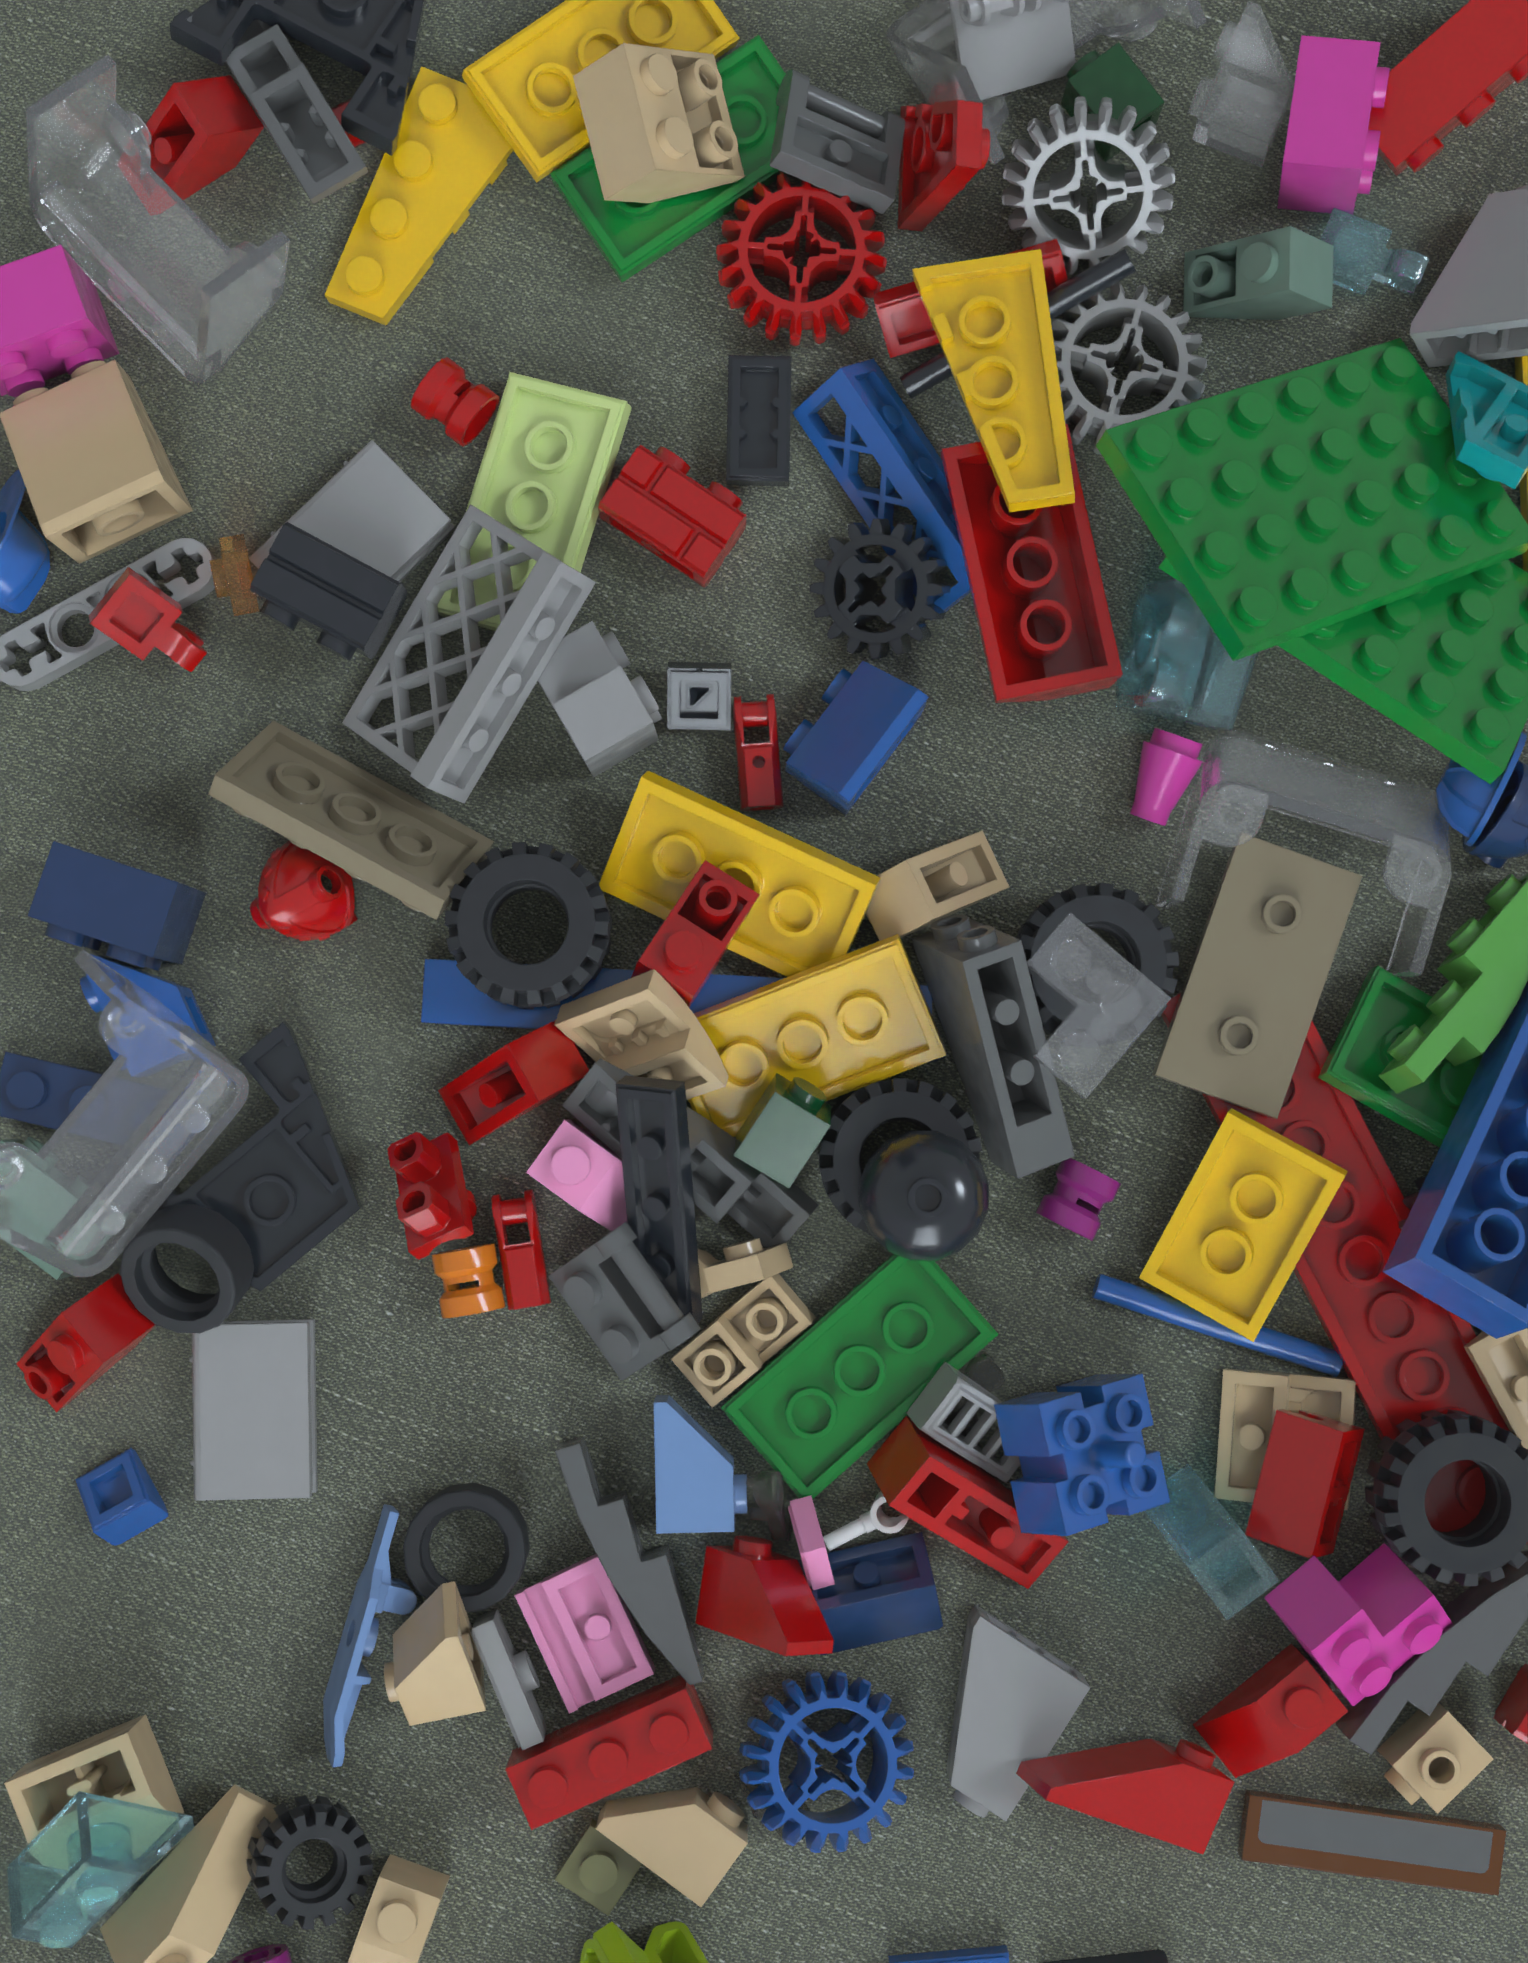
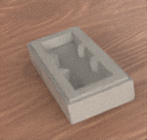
[470,1608,547,1751]

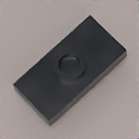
[726,355,792,486]

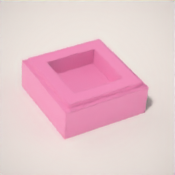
[787,1495,835,1590]

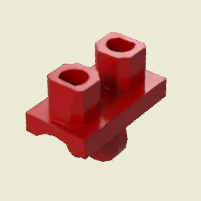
[387,1132,477,1260]

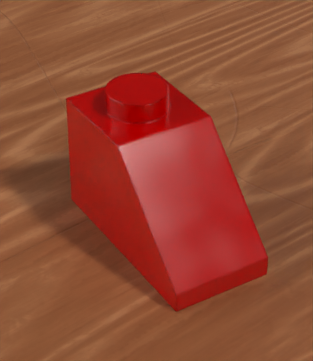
[119,75,264,216]
[438,1020,589,1146]
[695,1535,834,1656]
[1192,1644,1348,1778]

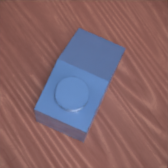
[654,1395,747,1534]

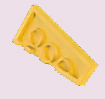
[325,66,513,326]
[912,249,1075,512]

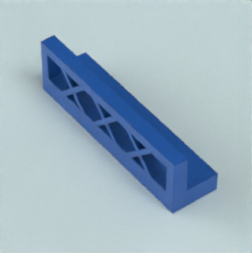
[792,358,971,620]

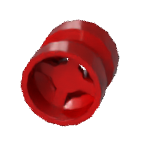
[411,357,499,447]

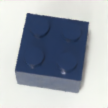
[28,841,206,971]

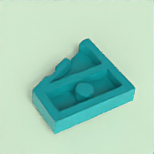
[1445,351,1528,489]

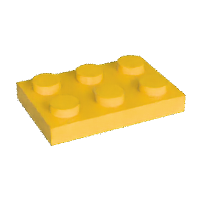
[1139,1108,1348,1342]

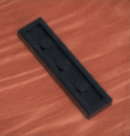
[615,1075,703,1324]

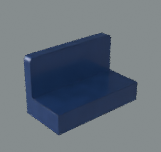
[798,1532,943,1655]

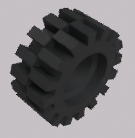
[246,1795,373,1930]

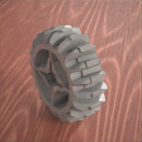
[1002,96,1175,275]
[1051,282,1207,455]

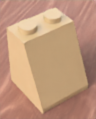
[0,359,193,564]

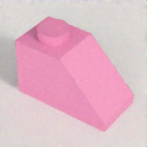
[526,1119,627,1231]

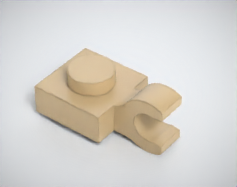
[698,1238,793,1298]

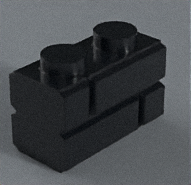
[249,522,408,661]

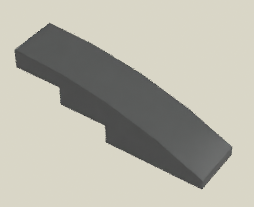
[225,20,368,204]
[562,1058,819,1248]
[555,1436,704,1685]
[1336,1552,1528,1755]

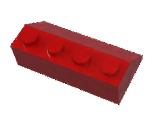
[941,424,1123,703]

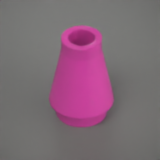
[1130,728,1203,826]

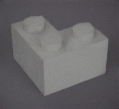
[538,621,662,777]

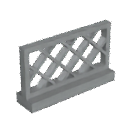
[342,504,596,804]

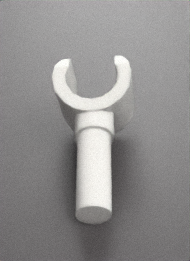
[823,1491,909,1551]

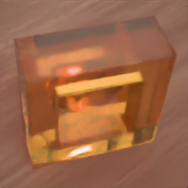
[209,534,259,616]

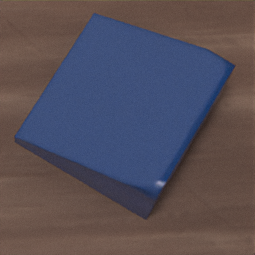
[75,1448,168,1546]

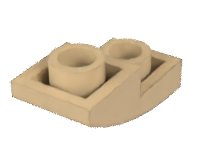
[671,1274,816,1408]

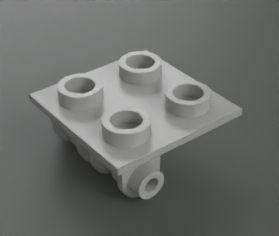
[949,0,1076,102]

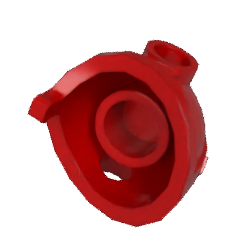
[250,841,358,941]

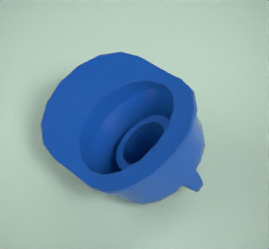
[0,470,50,614]

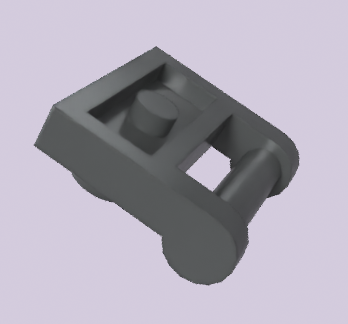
[769,69,905,214]
[548,1221,701,1381]

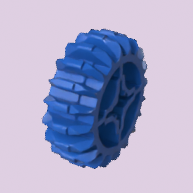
[739,1670,914,1853]

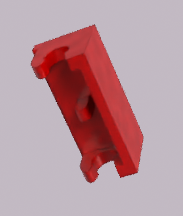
[1245,1409,1365,1558]

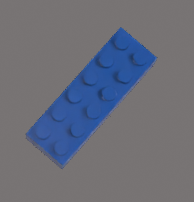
[1382,980,1528,1339]

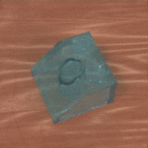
[7,1791,194,1948]

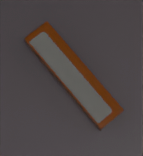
[1238,1789,1506,1896]

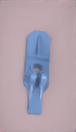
[323,1504,417,1767]

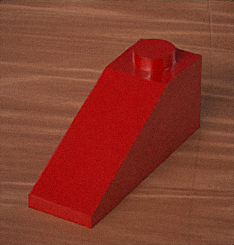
[866,1416,1069,1589]
[1016,1738,1234,1854]

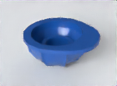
[1436,731,1527,846]

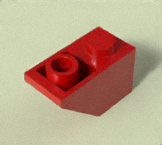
[631,860,760,1008]
[16,1273,156,1413]

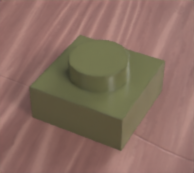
[554,1819,642,1916]

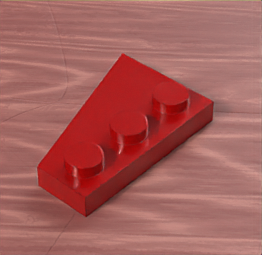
[898,100,990,232]

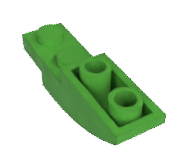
[1379,873,1528,1094]

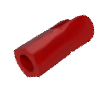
[733,694,784,811]
[491,1189,551,1310]

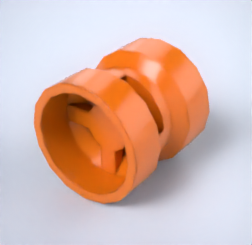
[432,1243,505,1318]

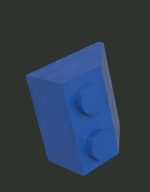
[783,661,928,816]

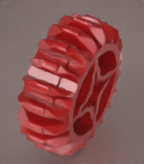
[716,172,887,347]

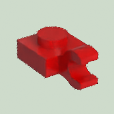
[89,567,207,672]

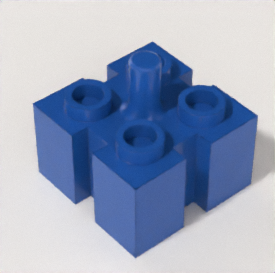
[994,1374,1170,1536]

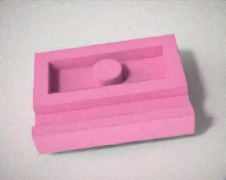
[515,1554,656,1714]

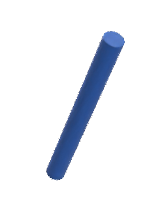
[1092,1274,1343,1377]

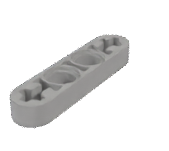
[0,538,220,691]

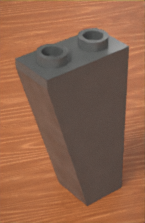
[912,915,1075,1179]

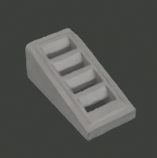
[906,1362,1020,1483]

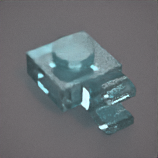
[1320,208,1429,296]

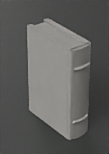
[248,440,455,582]
[189,1319,318,1501]

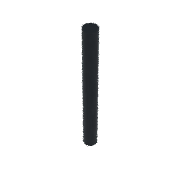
[900,248,1136,399]

